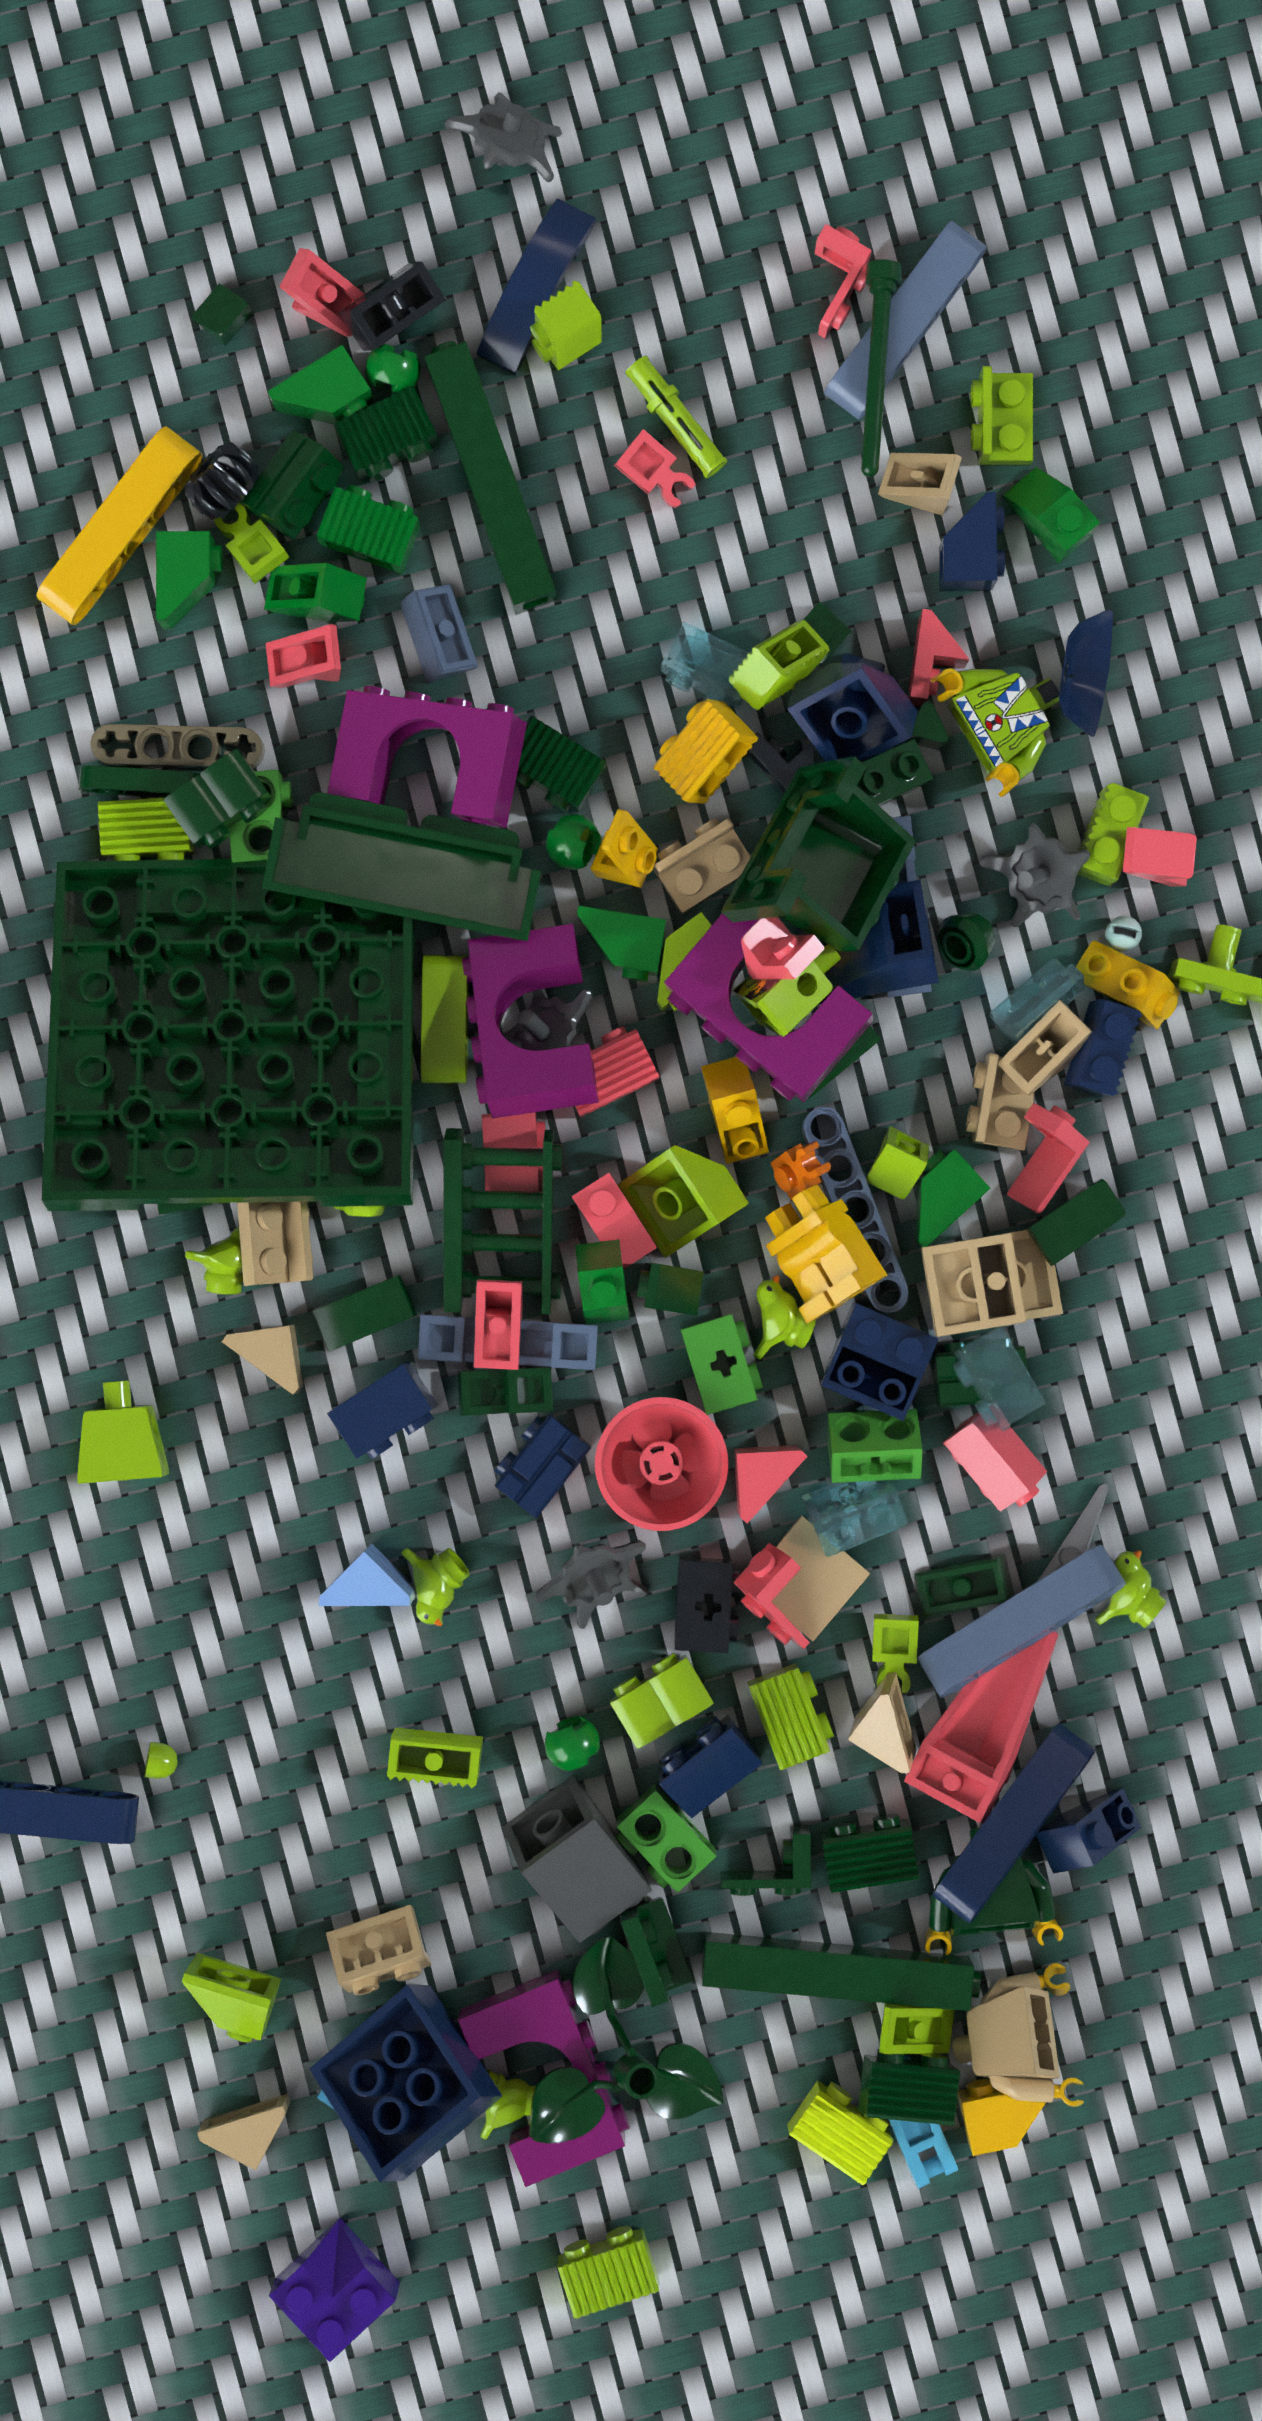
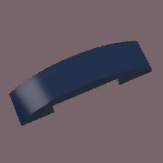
[477,198,596,375]

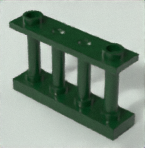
[443,1128,562,1314]

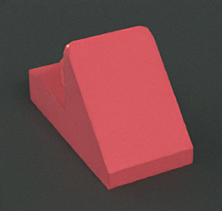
[279,248,364,337]
[908,609,969,707]
[265,624,341,688]
[1123,827,1197,887]
[741,917,825,980]
[474,1279,523,1370]

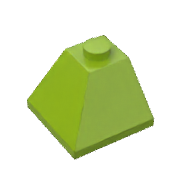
[617,1145,749,1258]
[182,1953,282,2042]

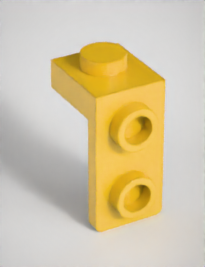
[590,809,658,888]
[1072,941,1180,1030]

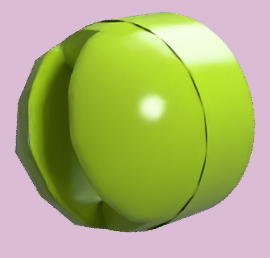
[144,1742,178,1779]

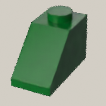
[267,345,374,424]
[1002,467,1100,563]
[156,531,223,629]
[264,563,367,623]
[577,906,666,982]
[915,1149,991,1248]
[575,1239,630,1325]

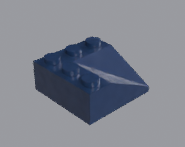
[309,1984,502,2182]

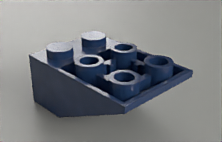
[795,879,939,1005]

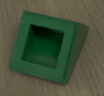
[191,283,253,346]

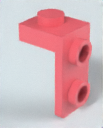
[814,224,872,339]
[1007,1103,1090,1214]
[733,1543,810,1649]

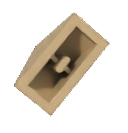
[878,453,962,516]
[997,1000,1092,1095]
[222,1325,303,1395]
[848,1672,917,1774]
[197,2094,290,2171]

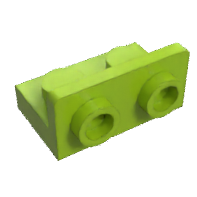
[970,366,1033,465]

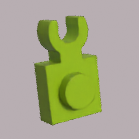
[214,503,290,584]
[872,1613,919,1693]

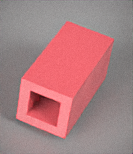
[943,1403,1047,1511]

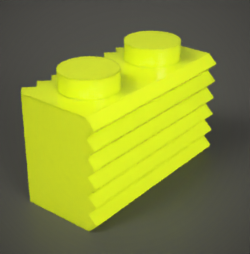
[787,2080,893,2185]

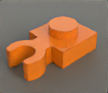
[770,1141,831,1201]

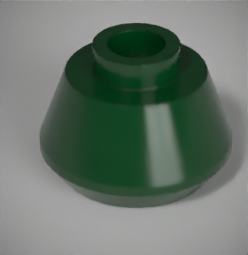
[938,913,995,971]

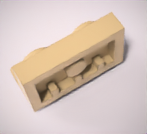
[654,818,751,915]
[966,1053,1035,1151]
[237,1202,313,1286]
[326,1905,432,1995]

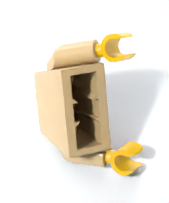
[952,1963,1084,2107]

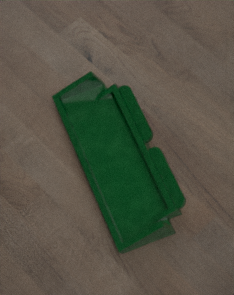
[262,792,541,941]

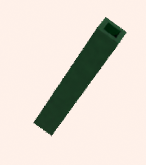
[424,341,557,615]
[701,1932,981,2011]

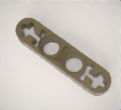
[90,724,265,770]

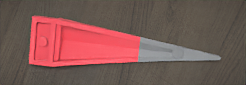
[904,1483,1109,1823]

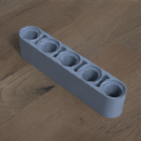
[824,221,988,420]
[801,1107,909,1313]
[917,1545,1126,1698]

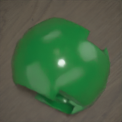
[365,343,421,393]
[546,814,601,870]
[544,1716,600,1771]

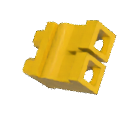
[765,1184,887,1324]

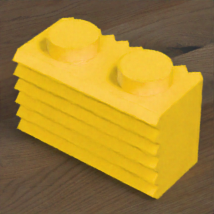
[653,699,758,804]

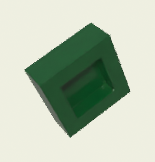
[803,602,852,667]

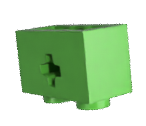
[680,1314,763,1415]

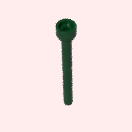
[861,259,902,477]

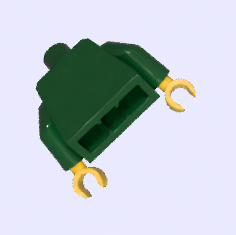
[925,1828,1063,1955]

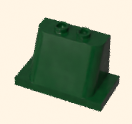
[721,756,916,952]

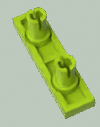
[1168,924,1262,1006]

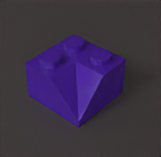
[269,2218,400,2362]

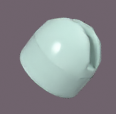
[1105,916,1142,952]

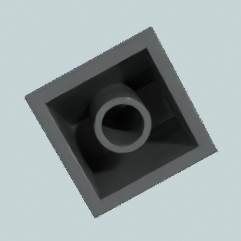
[502,1775,652,1943]

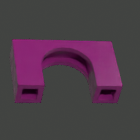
[327,686,527,828]
[664,914,873,1103]
[462,924,599,1119]
[458,1969,630,2187]

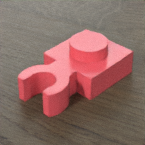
[614,429,696,508]

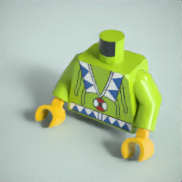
[930,668,1059,797]

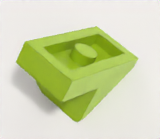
[866,1126,929,1199]
[879,2003,955,2054]

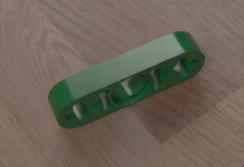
[79,766,201,798]

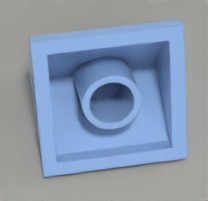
[319,1544,416,1606]

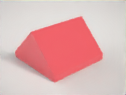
[734,1445,808,1524]

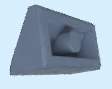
[401,584,478,683]

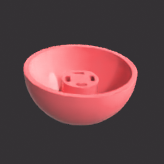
[595,1397,728,1531]

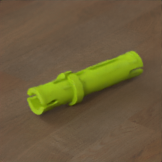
[625,355,728,479]

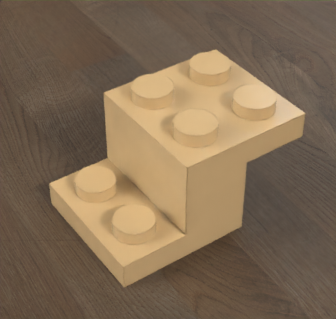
[921,1230,1063,1337]

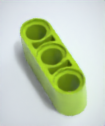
[421,955,469,1084]

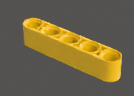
[36,426,203,625]

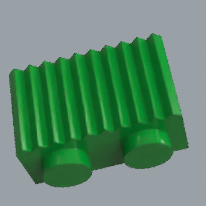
[316,485,420,575]

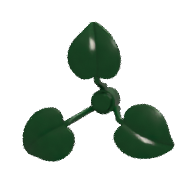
[529,1936,724,2143]

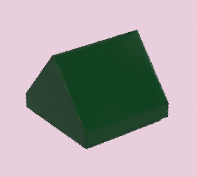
[905,700,949,750]

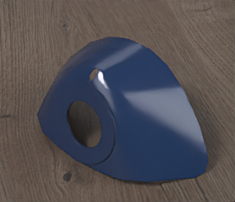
[1059,610,1113,737]

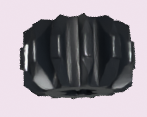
[184,442,259,520]

